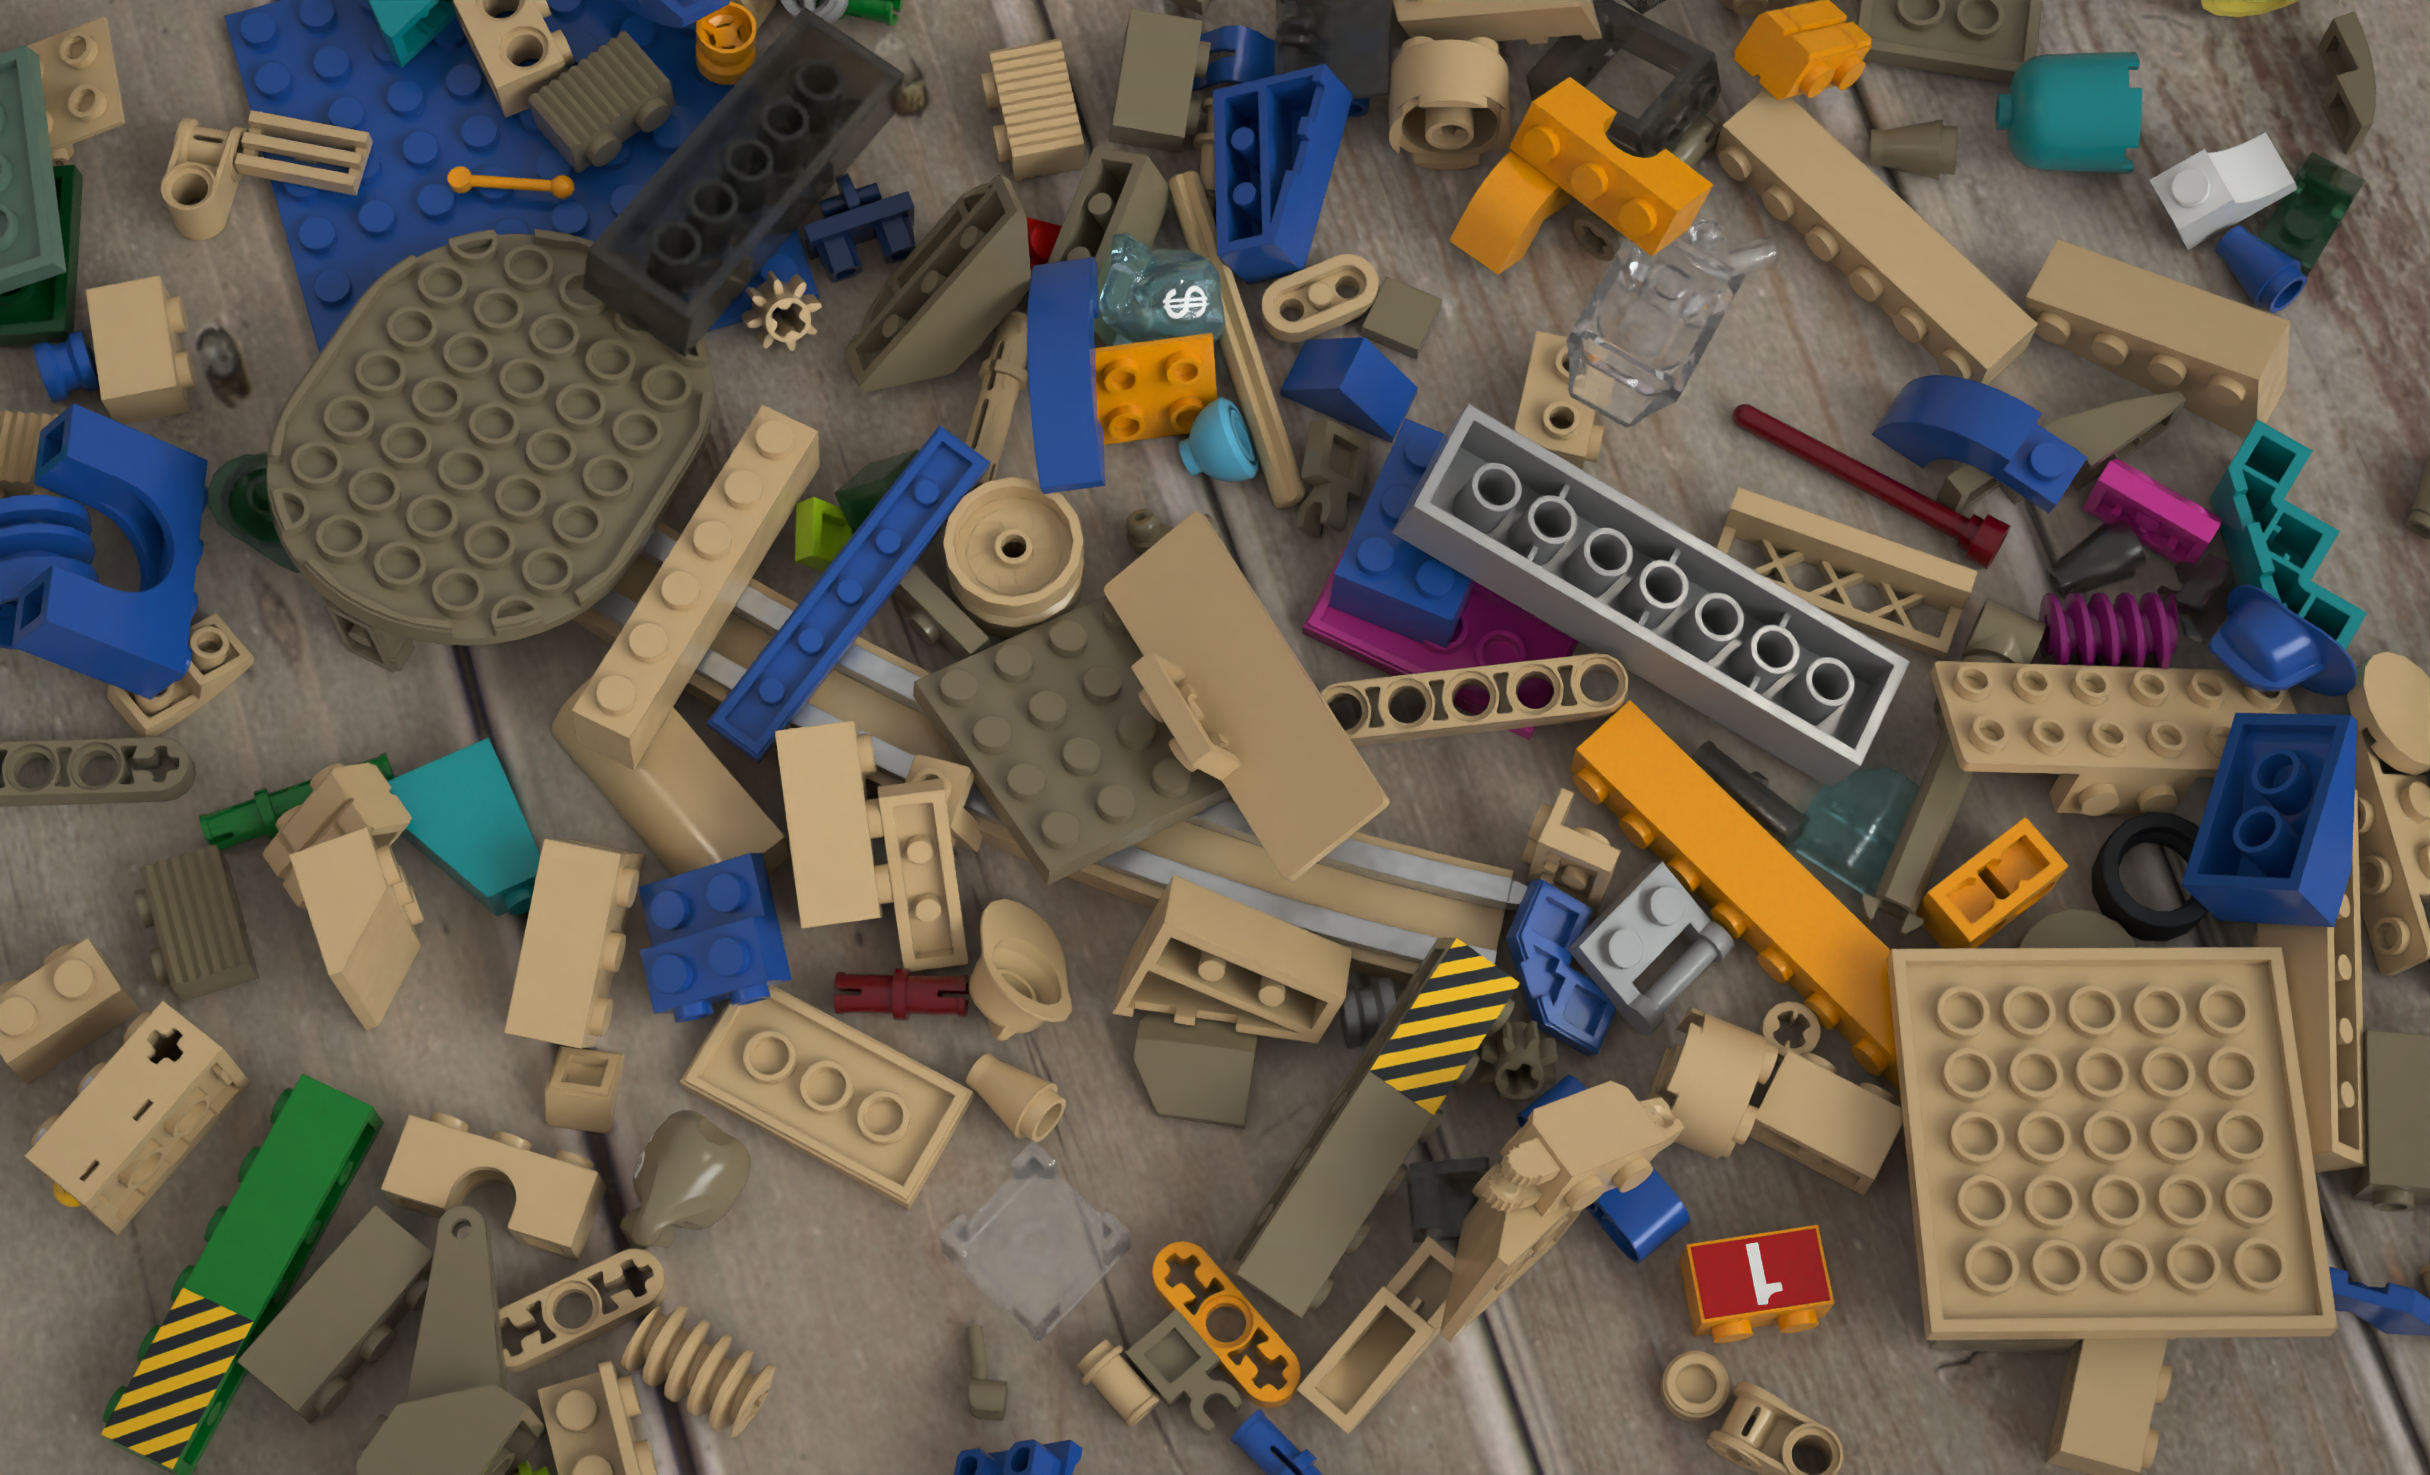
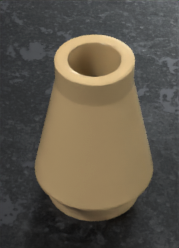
[966,1053,1066,1142]

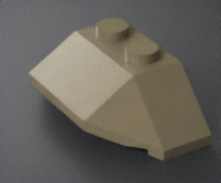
[844,174,1031,393]

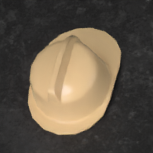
[969,899,1072,1042]

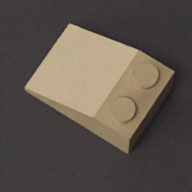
[1440,1127,1583,1342]

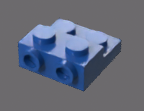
[638,853,792,1023]

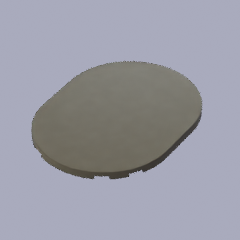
[267,229,714,646]

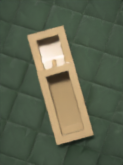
[1296,1236,1455,1434]

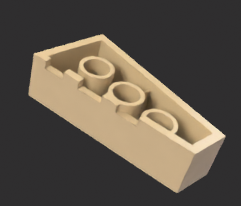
[2026,239,2290,438]

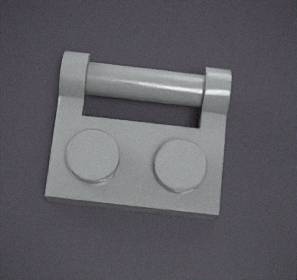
[1567,861,1734,1035]

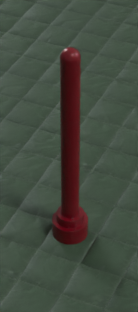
[1732,404,2011,570]

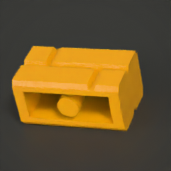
[1734,0,1872,100]

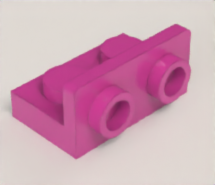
[2082,459,2222,572]

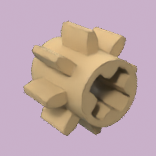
[741,271,822,351]

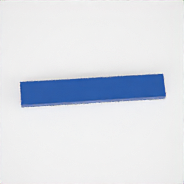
[707,425,990,764]

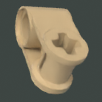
[161,117,249,240]
[1706,1381,1844,1475]

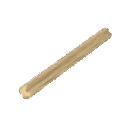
[1168,171,1306,509]

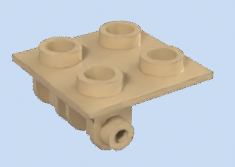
[28,16,125,166]

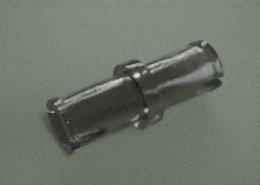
[1691,740,1810,849]

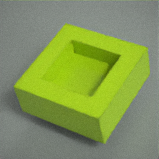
[795,497,859,573]

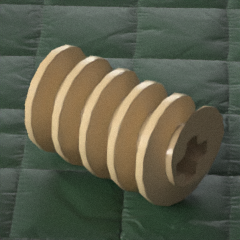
[620,1304,776,1440]

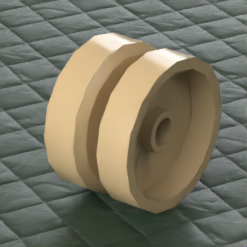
[943,477,1085,638]

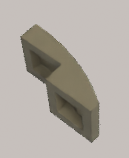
[2317,11,2376,155]

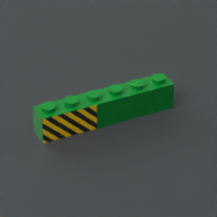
[101,1074,384,1475]

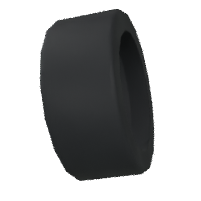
[2091,812,2209,941]

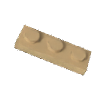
[878,778,969,972]

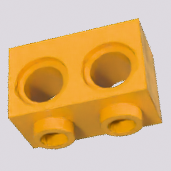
[1916,817,2069,949]

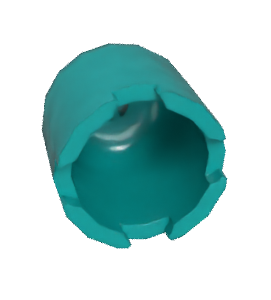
[1995,52,2142,174]

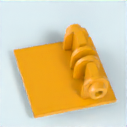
[1095,333,1217,445]

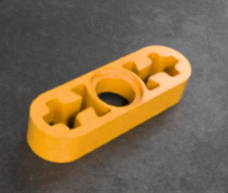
[1152,1241,1300,1408]

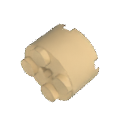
[1388,36,1511,170]
[1646,1007,1779,1160]

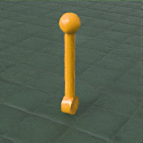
[447,166,574,199]

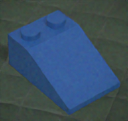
[2181,713,2357,927]

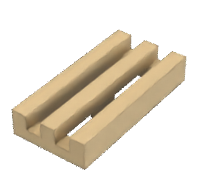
[234,110,373,196]

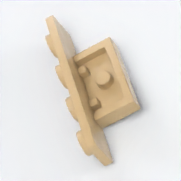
[2355,727,2430,976]

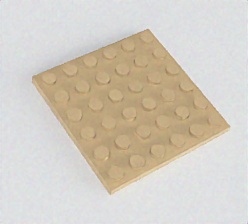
[1886,947,2338,1340]

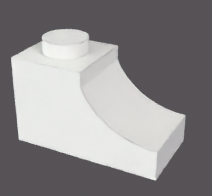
[2150,132,2297,250]

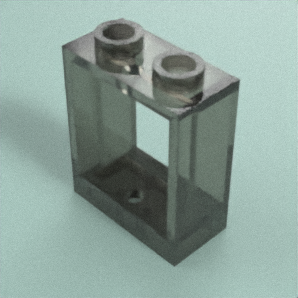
[1526,0,1721,158]

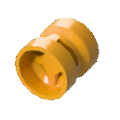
[696,1,756,85]

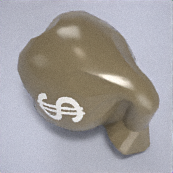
[620,1110,751,1250]

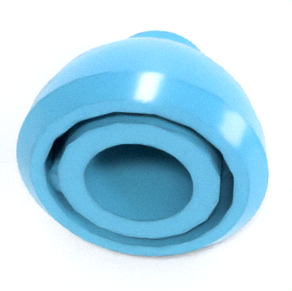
[1179,397,1259,482]

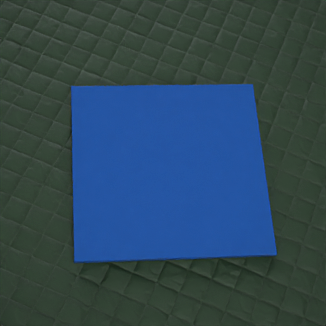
[224,0,820,354]

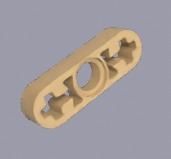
[499,1249,668,1373]

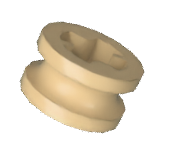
[1758,1001,1821,1065]

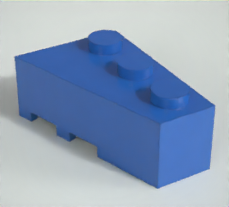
[1213,64,1353,284]

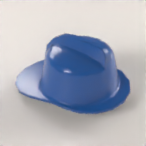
[2208,584,2357,697]

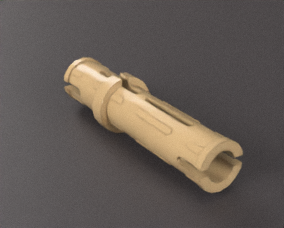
[965,311,1028,491]

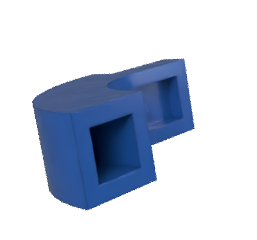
[1871,375,2088,513]

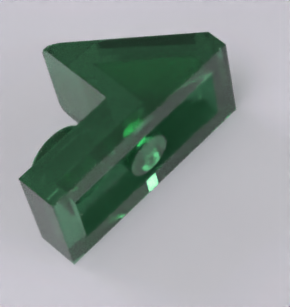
[2259,151,2366,277]

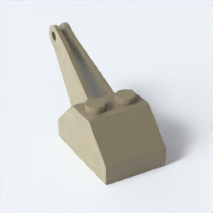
[356,1205,547,1475]

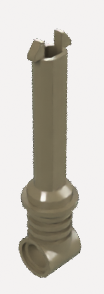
[1860,599,2046,938]

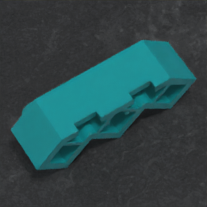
[2210,419,2367,651]

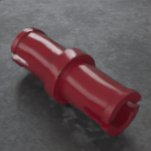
[834,968,969,1021]

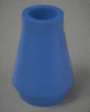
[2215,225,2307,313]

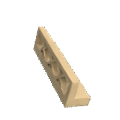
[1716,487,1978,660]

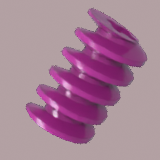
[2039,592,2178,669]

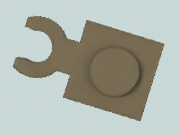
[1125,1309,1242,1435]

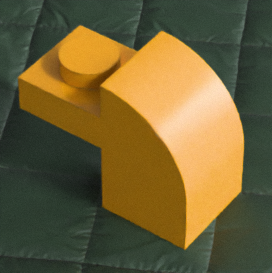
[1449,150,1573,275]

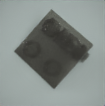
[1274,0,1392,99]

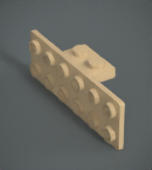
[1104,511,1389,881]
[1930,661,2297,816]

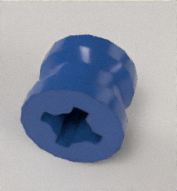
[33,330,100,404]

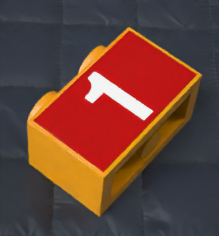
[1679,1225,1834,1343]

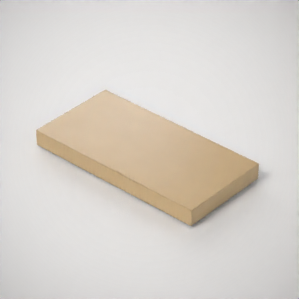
[680,986,974,1210]

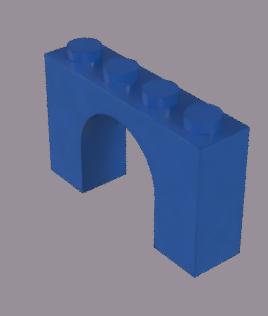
[12,403,209,700]

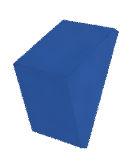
[1280,337,1418,443]

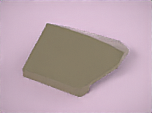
[1133,1011,1258,1129]

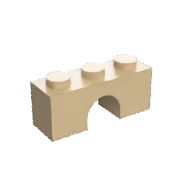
[381,1112,607,1262]

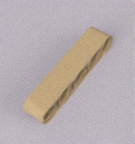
[1320,653,1628,747]

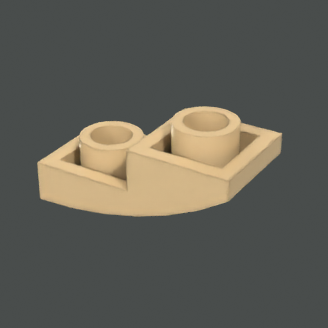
[107,613,254,737]

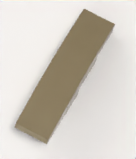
[1936,391,2187,513]

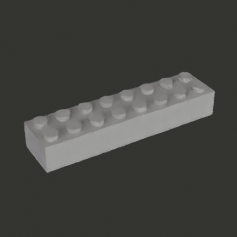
[1392,403,1910,789]

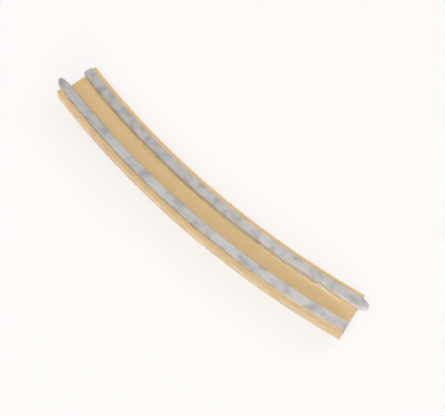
[571,521,1528,984]

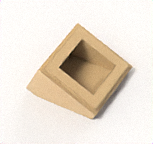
[545,1046,624,1133]

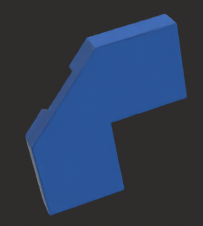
[1506,878,1616,1056]
[2329,1266,2430,1336]

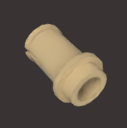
[1077,1339,1162,1428]

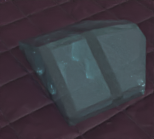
[1785,767,1919,897]

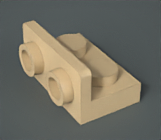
[1520,788,1621,918]
[537,1360,658,1475]

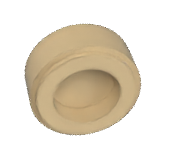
[1660,1351,1730,1422]

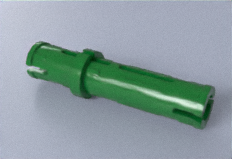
[199,752,395,850]

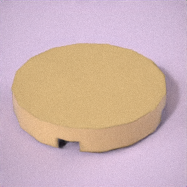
[2347,651,2430,776]

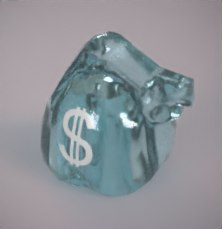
[1099,232,1225,344]

